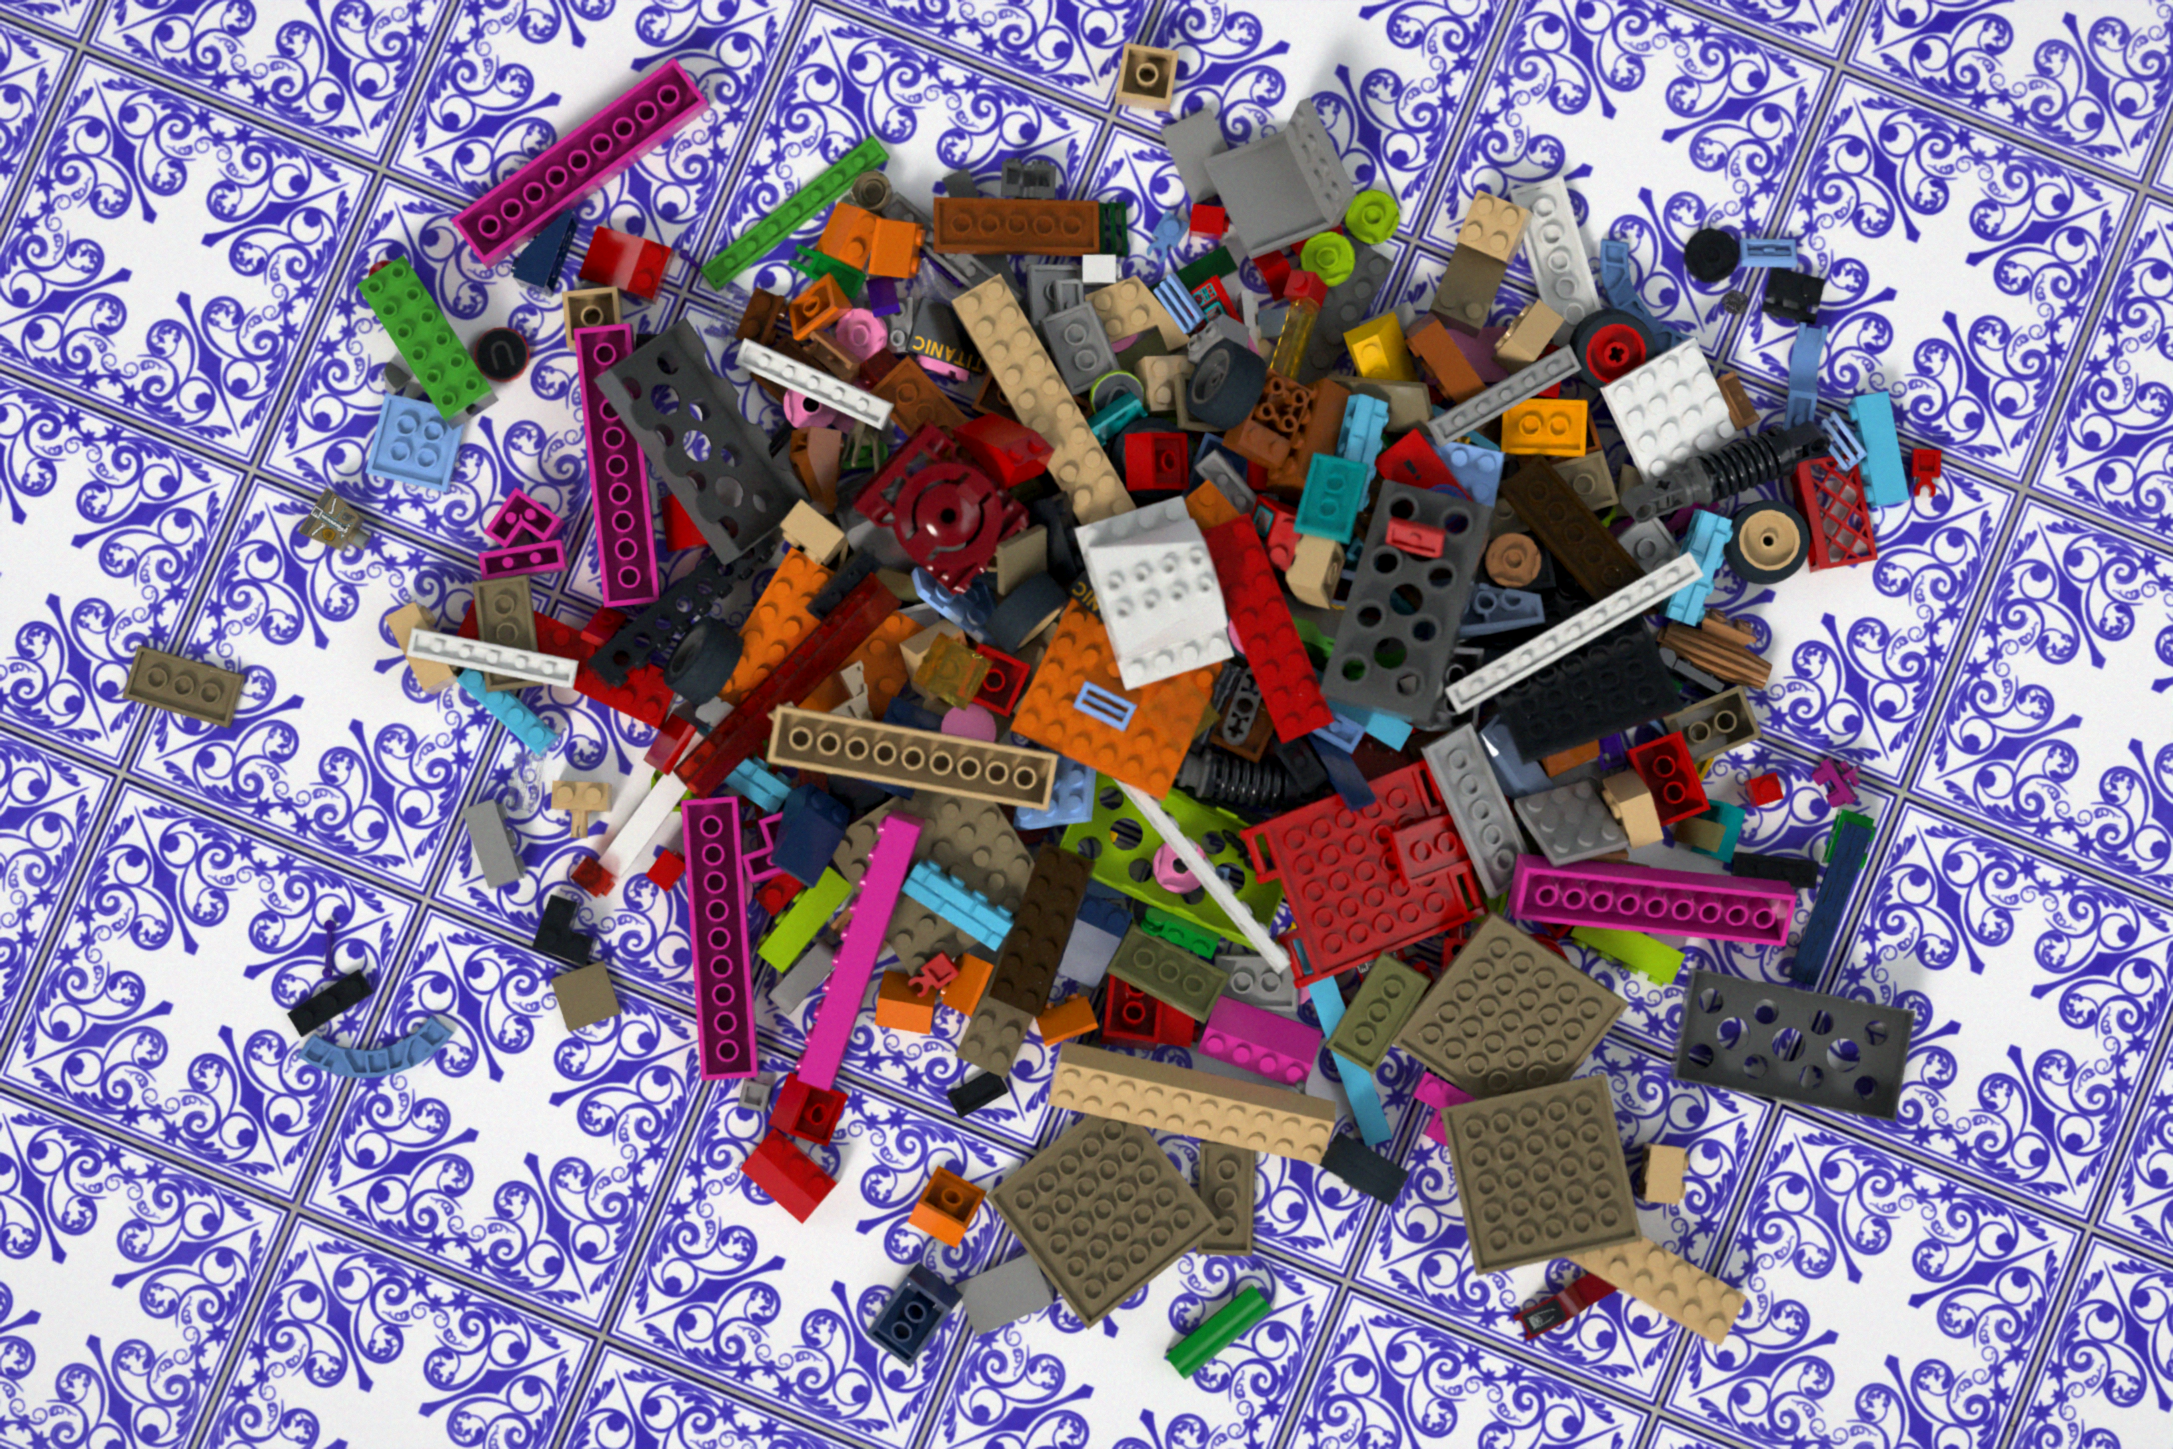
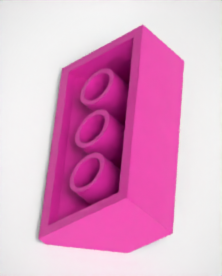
[1198,994,1323,1088]

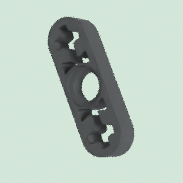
[1223,667,1262,745]

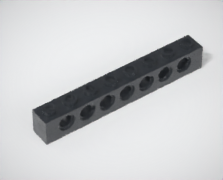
[586,535,777,691]

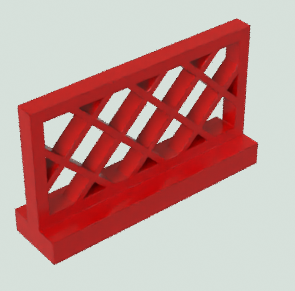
[1789,452,1878,573]

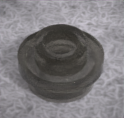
[1721,290,1748,315]

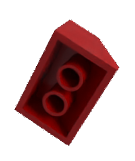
[1625,730,1711,827]
[740,1128,839,1224]

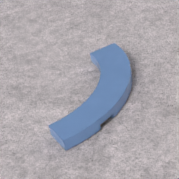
[1599,239,1698,355]
[297,1016,454,1078]

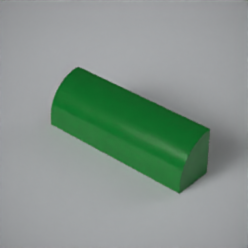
[1165,1284,1273,1380]

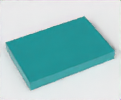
[1294,452,1369,543]

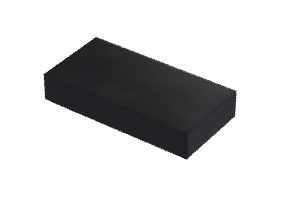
[946,1071,1009,1119]

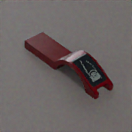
[1513,1272,1618,1341]

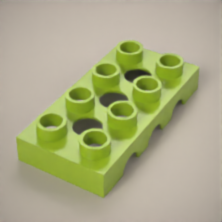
[1060,771,1284,951]

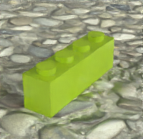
[757,866,853,974]
[1567,925,1686,987]

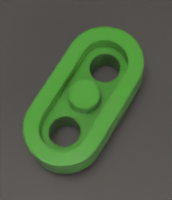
[839,440,889,471]

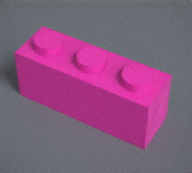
[478,539,569,580]

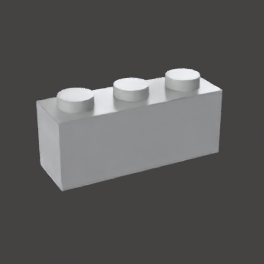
[462,799,526,889]

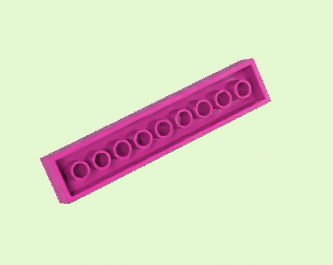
[451,57,710,270]
[574,323,662,607]
[681,796,760,1081]
[795,809,926,1091]
[1507,854,1797,946]

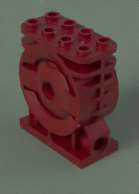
[852,417,1030,596]

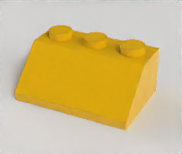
[1343,312,1419,382]

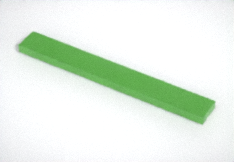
[699,135,890,292]

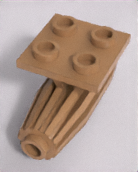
[1655,607,1772,690]

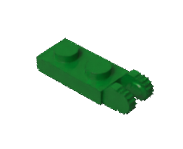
[787,244,867,300]
[1140,907,1221,959]

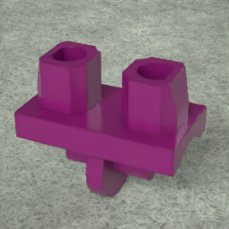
[1811,756,1862,808]

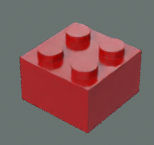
[957,643,1032,719]

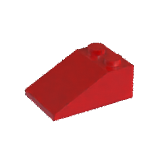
[578,226,675,305]
[951,413,1055,490]
[1099,959,1163,1051]

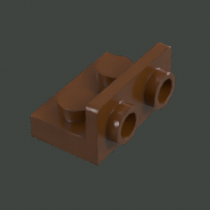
[735,287,789,347]

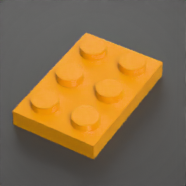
[1501,399,1588,457]

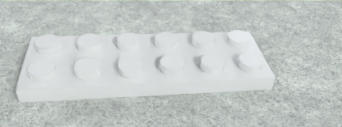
[1509,175,1602,348]

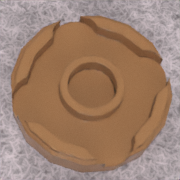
[1485,533,1541,589]

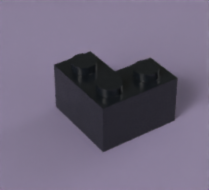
[532,894,598,966]

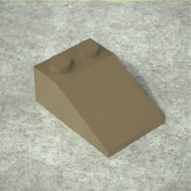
[1427,243,1508,338]
[1663,685,1764,765]

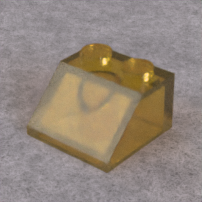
[912,631,993,711]

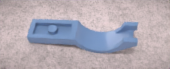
[1783,322,1828,431]
[1242,678,1366,754]

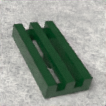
[1099,201,1128,258]

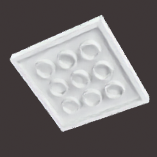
[1600,337,1741,484]

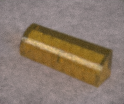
[1270,296,1320,383]

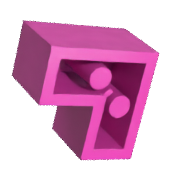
[483,487,565,549]
[741,812,786,883]
[1410,1071,1476,1147]

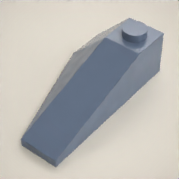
[1425,578,1545,641]
[1476,714,1556,801]

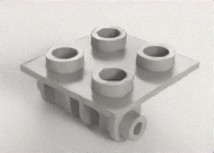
[864,297,915,355]

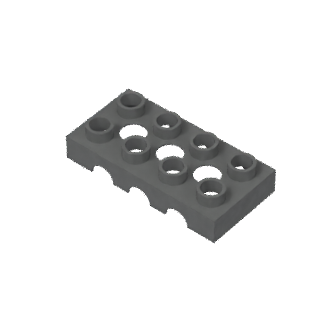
[594,317,813,565]
[1320,479,1495,728]
[1668,968,1915,1122]

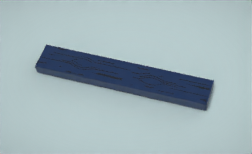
[1302,732,1376,813]
[1787,820,1872,986]

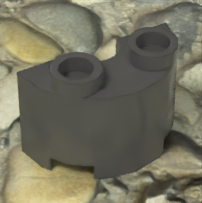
[1001,158,1056,200]

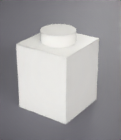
[1083,255,1121,287]

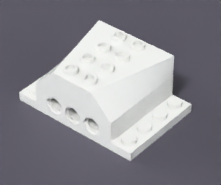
[1074,496,1234,691]

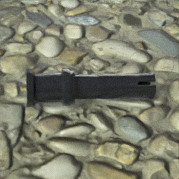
[1192,661,1246,746]

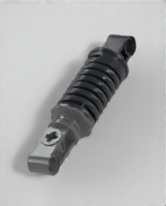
[1621,421,1831,523]
[1174,745,1337,813]

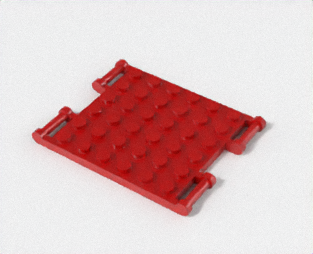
[1239,757,1489,989]

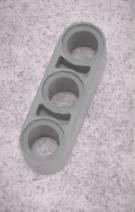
[768,938,836,1015]

